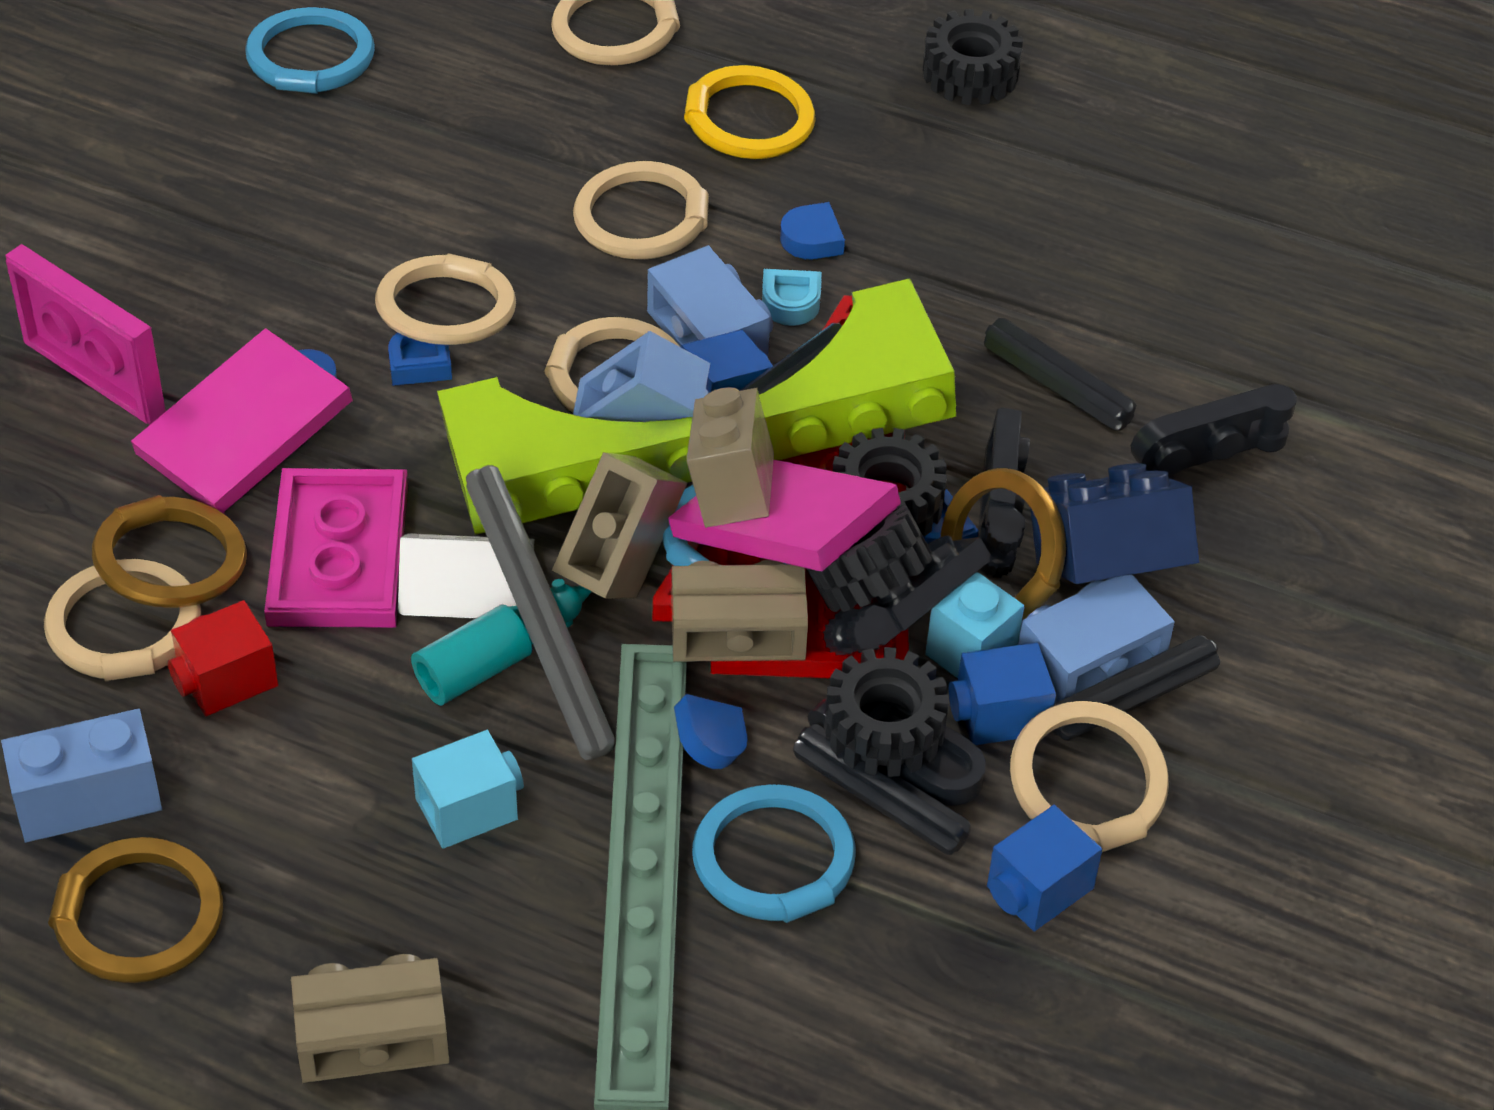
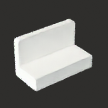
[398,533,534,618]

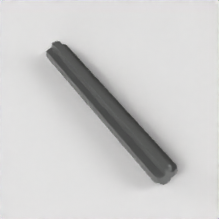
[466,465,615,760]

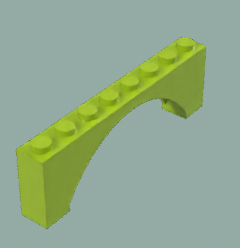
[437,278,956,535]

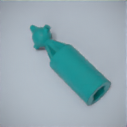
[411,579,592,706]

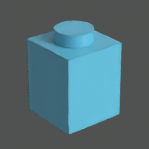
[925,572,1024,678]
[412,729,524,849]

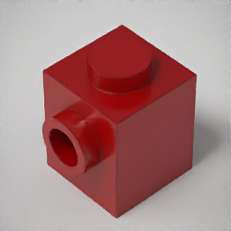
[167,600,278,717]

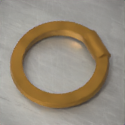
[940,468,1066,619]
[92,495,247,608]
[48,837,223,983]

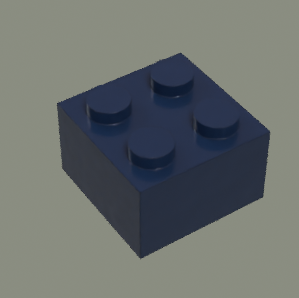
[1030,463,1200,584]

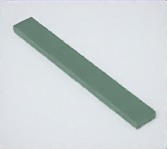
[594,644,687,1110]

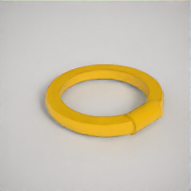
[684,65,815,159]

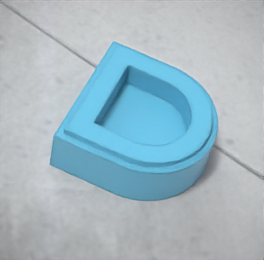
[762,269,822,326]

